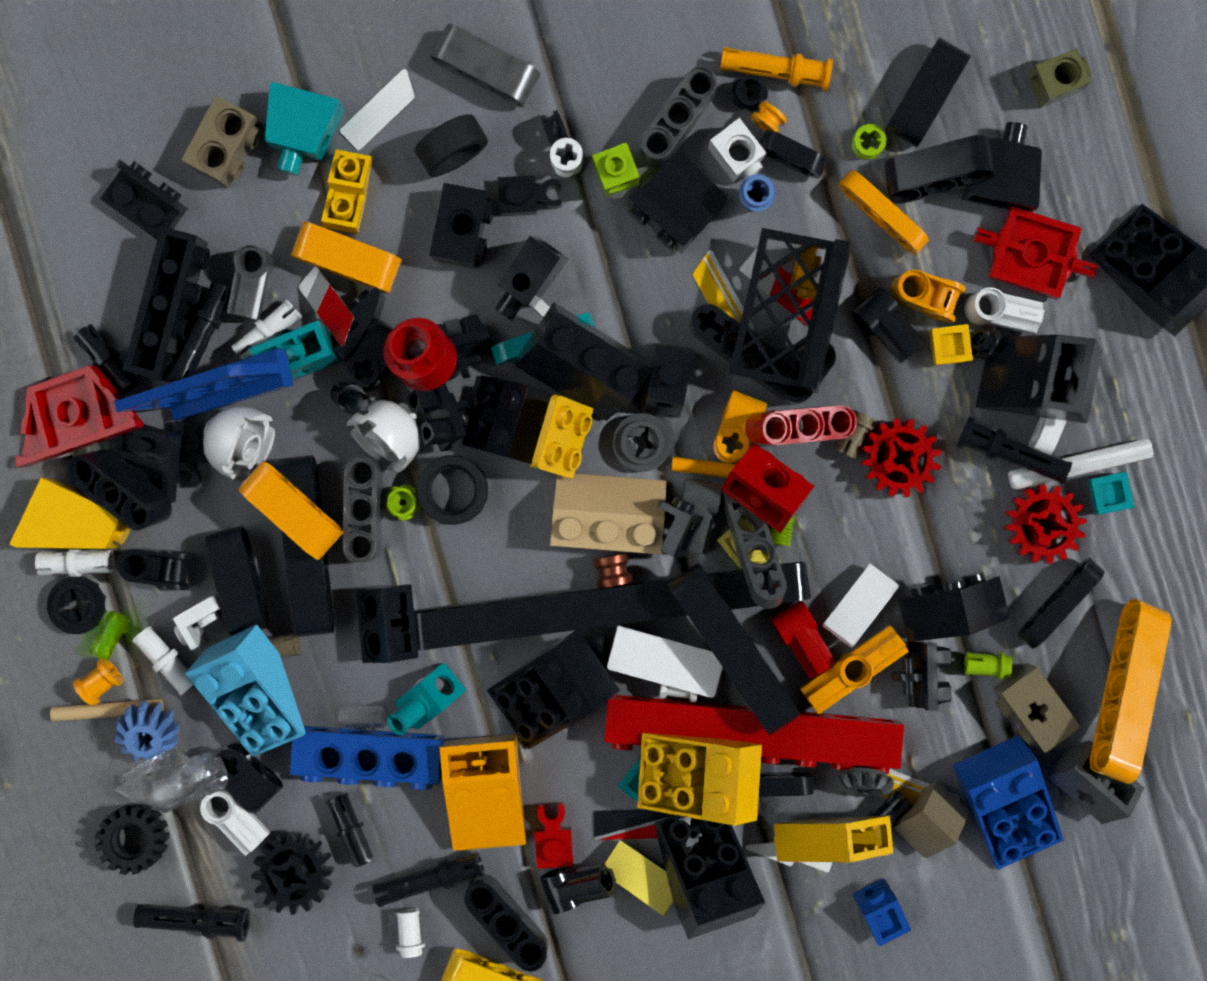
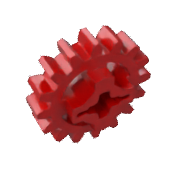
[860,418,942,497]
[1003,484,1087,564]

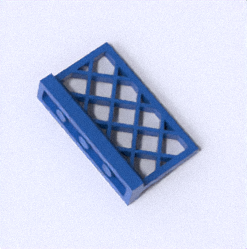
[114,349,294,420]

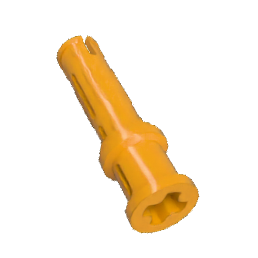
[720,46,833,92]

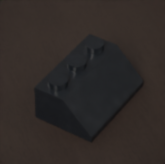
[513,302,652,421]

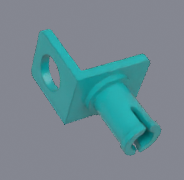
[387,663,466,736]

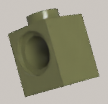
[1026,48,1091,108]

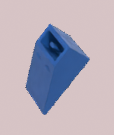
[952,735,1064,870]

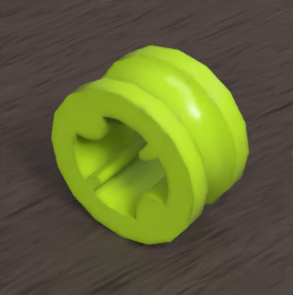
[851,124,887,160]

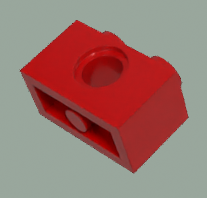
[720,443,815,533]

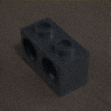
[355,584,419,663]

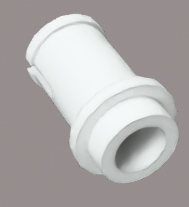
[396,908,425,958]

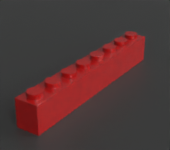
[604,694,904,774]

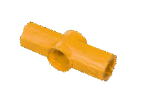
[799,625,909,715]

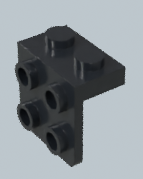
[627,153,727,254]

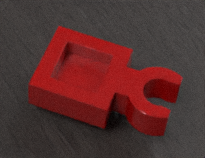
[534,802,574,869]

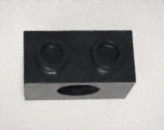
[429,183,495,269]

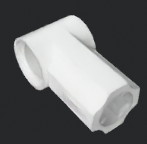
[964,287,1045,335]
[200,784,270,856]

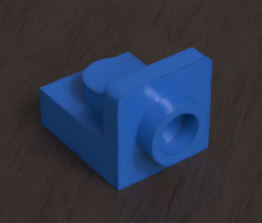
[853,878,911,947]

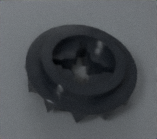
[47,576,107,634]

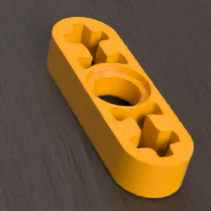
[838,170,929,255]

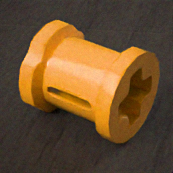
[73,658,124,707]

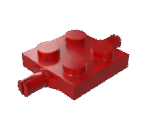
[973,206,1098,300]

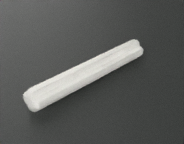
[1008,439,1154,490]

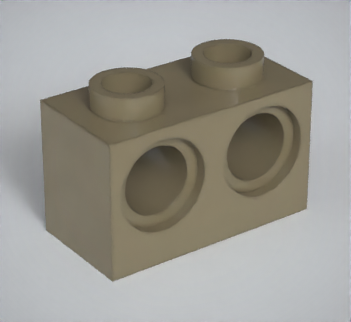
[181,95,263,188]

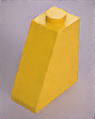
[9,477,131,549]
[774,816,893,863]

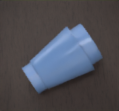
[739,174,776,212]

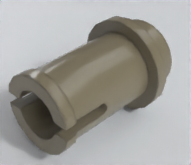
[834,410,874,459]
[269,632,302,658]

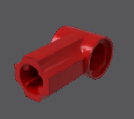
[770,601,836,679]

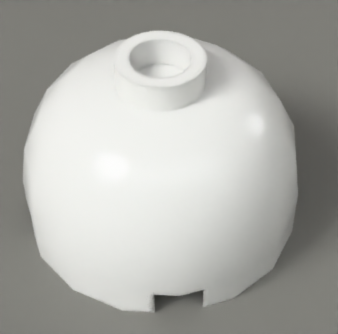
[346,400,421,472]
[203,405,275,482]

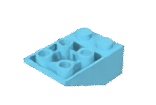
[185,625,306,757]

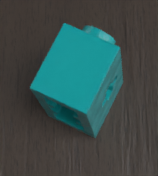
[249,320,341,381]

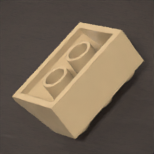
[550,474,666,555]

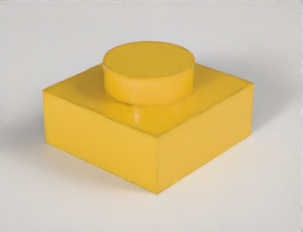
[929,324,973,366]

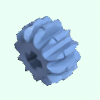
[114,699,180,765]

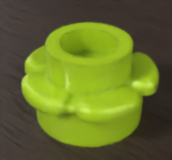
[385,484,421,521]

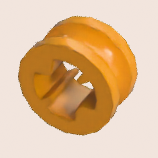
[750,101,788,133]

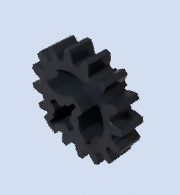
[251,831,334,915]

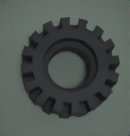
[95,803,170,875]

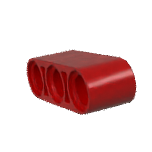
[745,405,857,445]

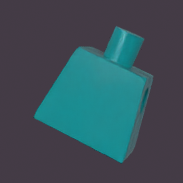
[265,81,345,176]

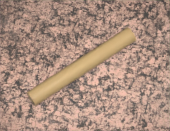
[50,699,164,722]

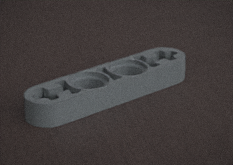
[721,481,787,609]

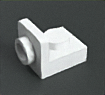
[173,595,221,650]

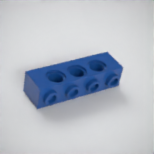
[290,725,445,790]

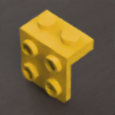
[530,394,594,479]

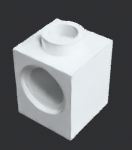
[708,118,766,183]

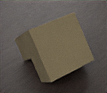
[893,781,970,859]

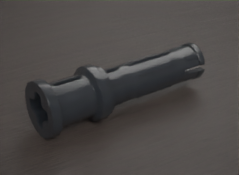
[956,417,1073,484]
[133,904,250,942]

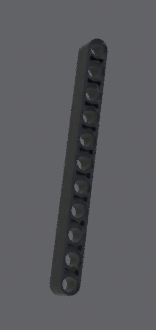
[414,561,811,651]

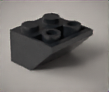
[462,375,554,464]

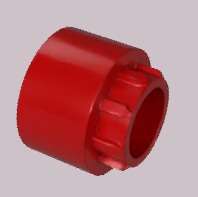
[384,318,457,391]

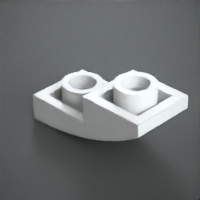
[822,563,900,648]

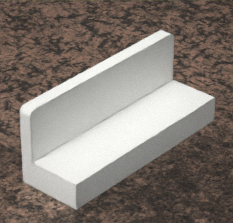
[607,626,722,698]

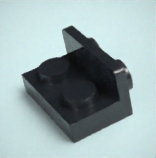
[100,159,188,240]

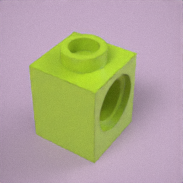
[592,142,640,198]

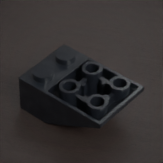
[1090,204,1207,337]
[975,334,1102,423]
[487,629,620,750]
[654,815,765,939]

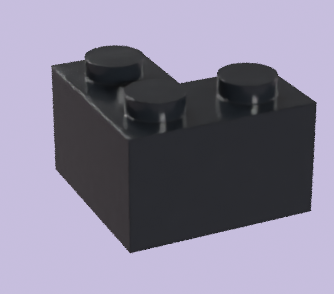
[898,572,1010,642]

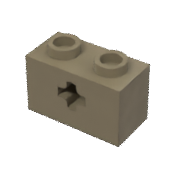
[993,663,1081,753]

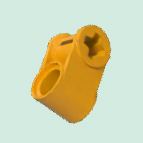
[890,269,966,323]
[713,390,767,463]

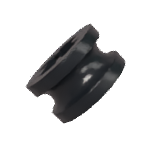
[540,110,568,147]

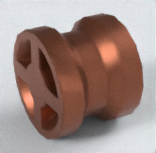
[592,553,633,588]

